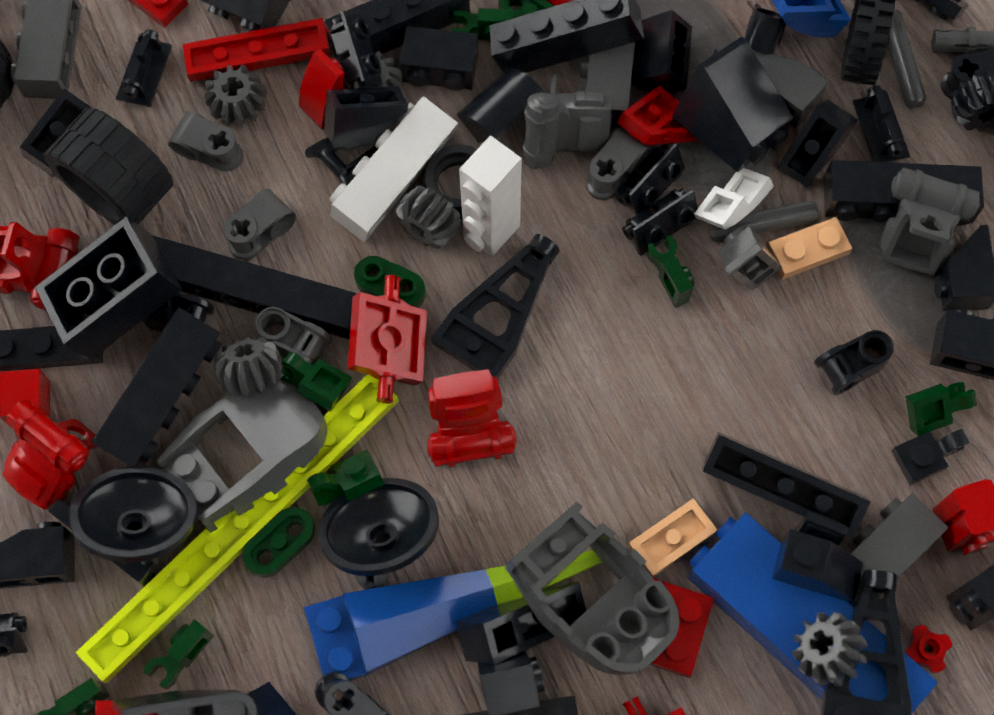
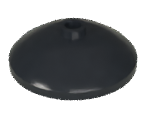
[69,467,197,562]
[318,478,439,576]

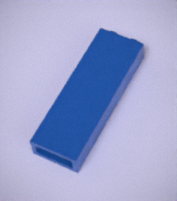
[687,512,938,714]

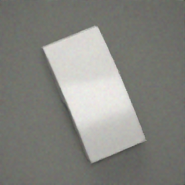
[694,168,773,230]

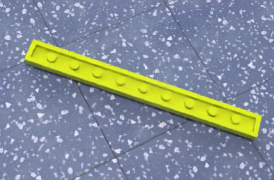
[75,374,399,684]

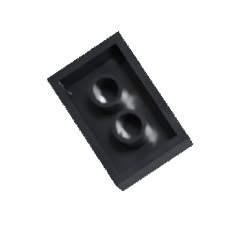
[35,217,182,360]

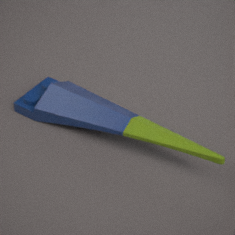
[304,551,602,681]

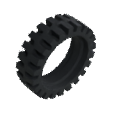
[841,0,896,85]

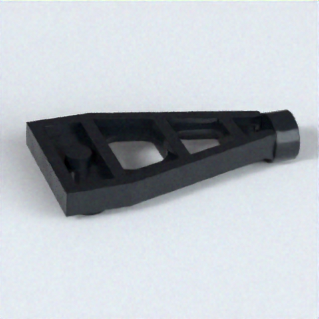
[431,234,560,380]
[820,570,912,715]

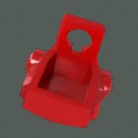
[0,222,80,311]
[427,369,517,468]
[2,400,98,510]

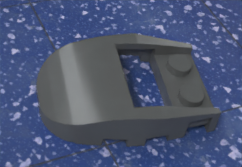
[156,380,327,533]
[505,502,679,675]

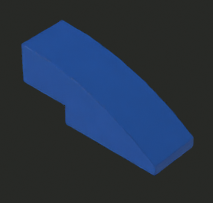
[772,0,851,38]

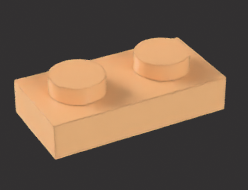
[767,217,853,280]
[628,498,718,577]

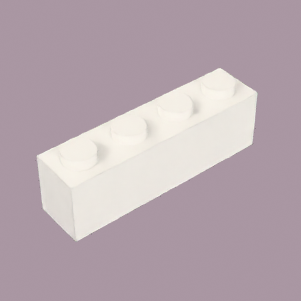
[329,96,458,243]
[459,135,522,257]

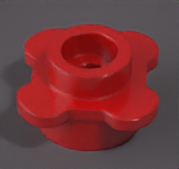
[905,625,952,673]

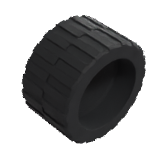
[44,108,173,225]

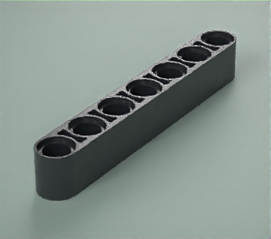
[152,235,357,339]

